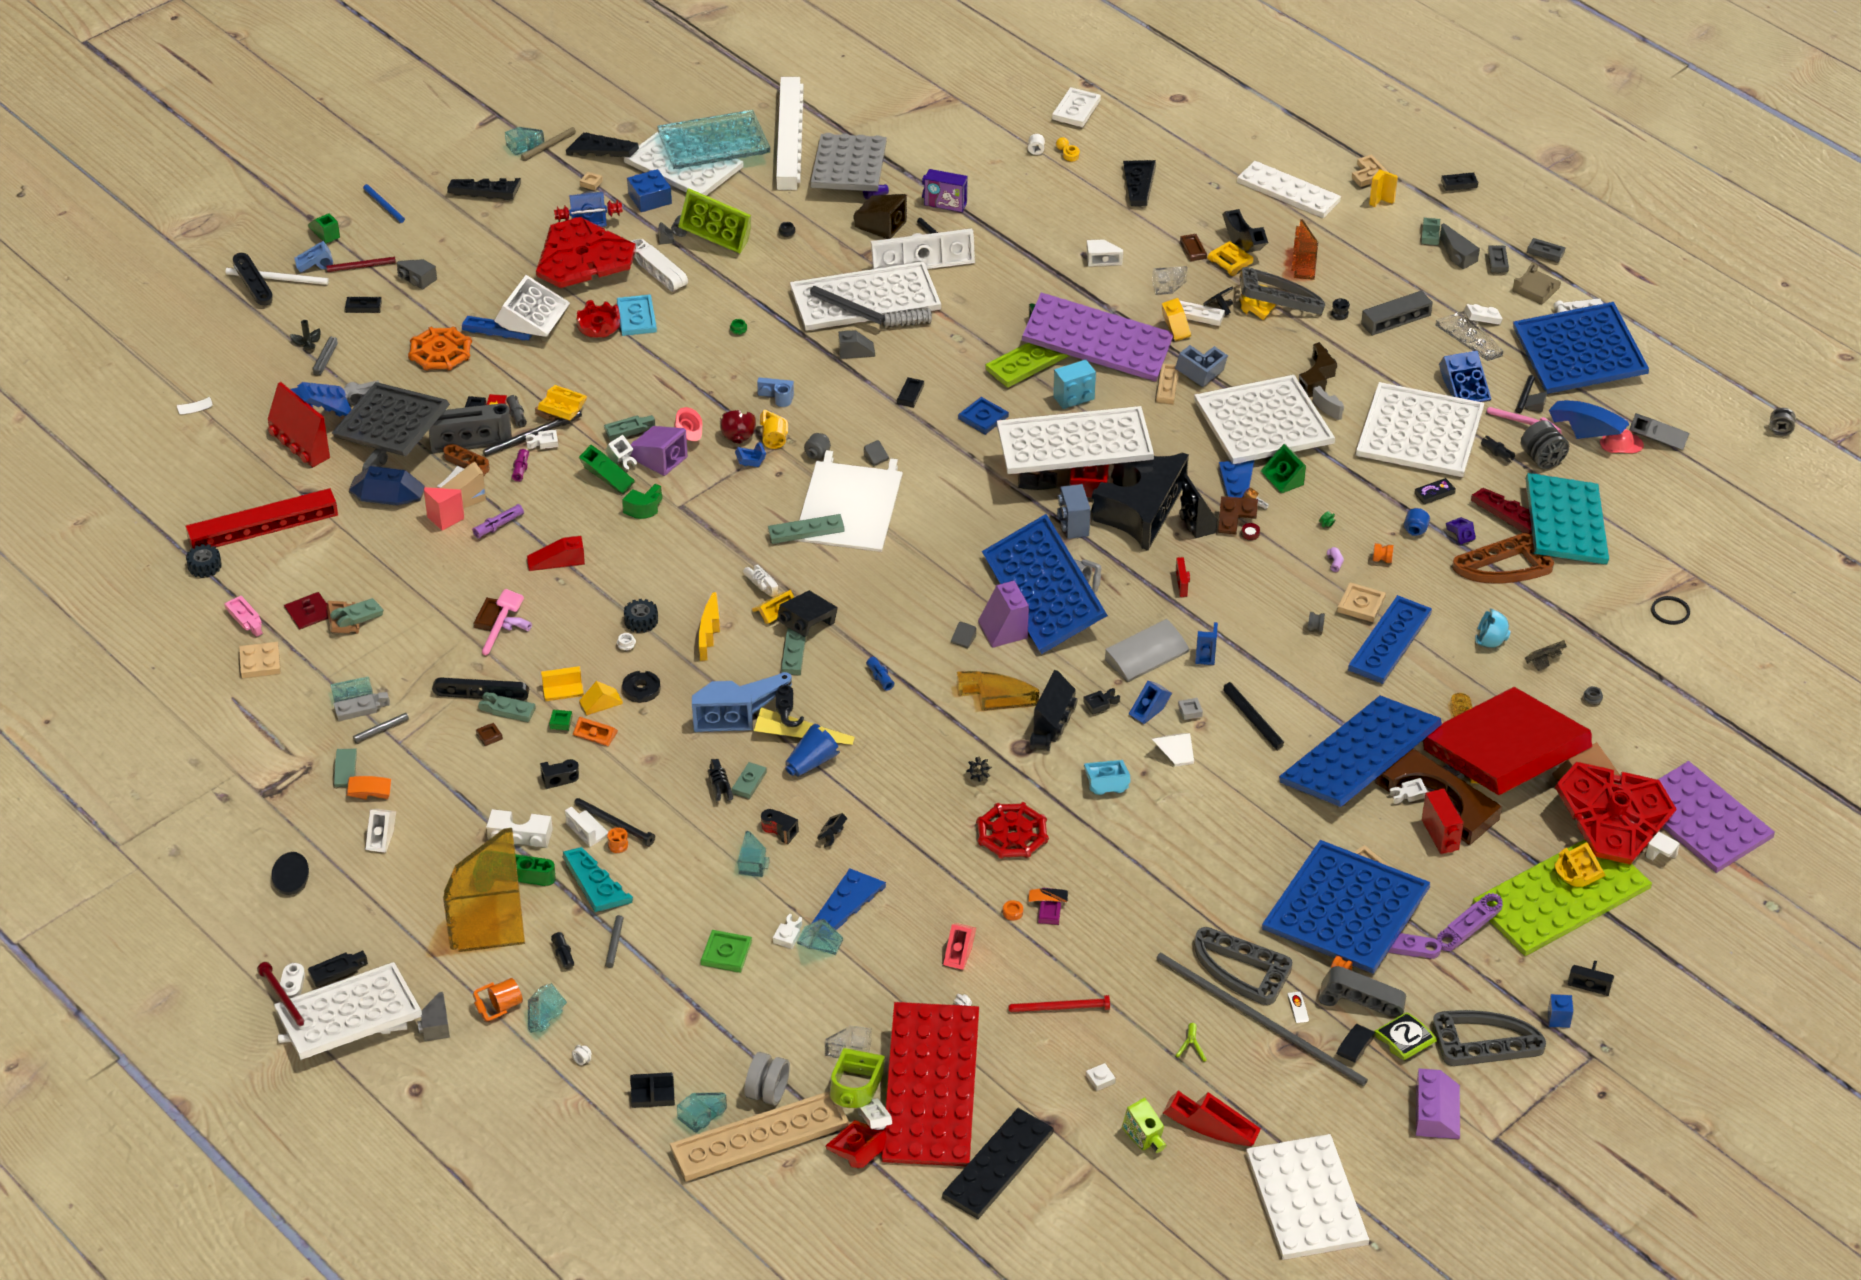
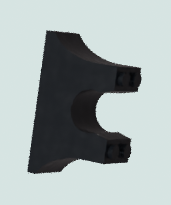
[1091,452,1189,551]

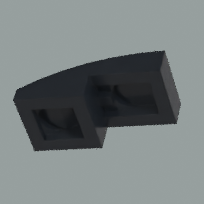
[1018,470,1057,490]
[1336,1023,1376,1063]

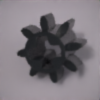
[966,756,992,782]

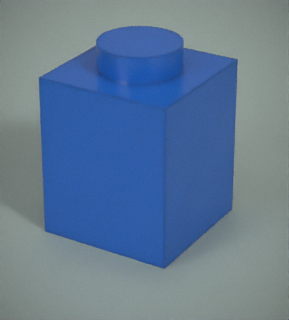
[1548,994,1573,1028]

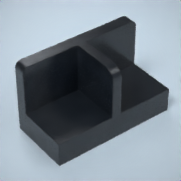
[1568,960,1614,996]
[630,1072,675,1108]

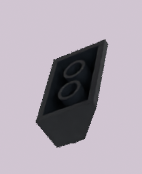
[1033,670,1078,742]

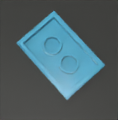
[616,295,657,336]

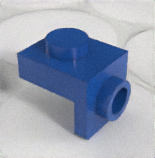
[735,442,766,467]

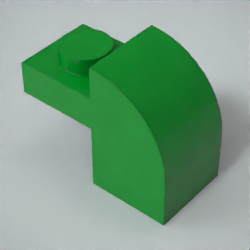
[622,484,663,519]

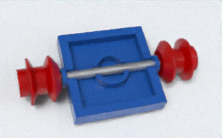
[554,192,623,227]

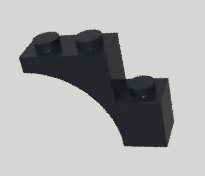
[1222,209,1269,253]

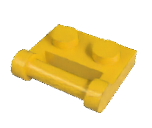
[1207,241,1254,276]

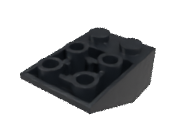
[1179,473,1217,538]

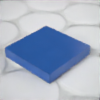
[958,397,1009,435]

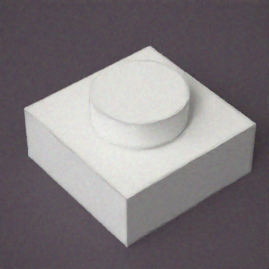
[1086,1063,1116,1091]

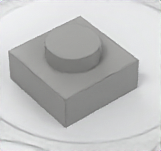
[1178,698,1203,720]

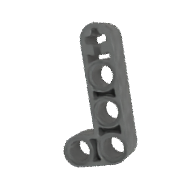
[1319,966,1407,1018]

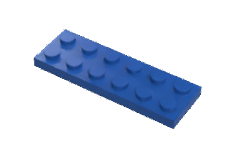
[1348,595,1432,684]

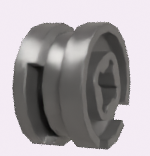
[1769,408,1796,436]

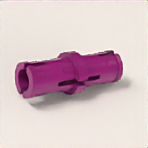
[511,449,529,482]

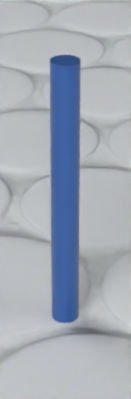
[363,184,405,223]

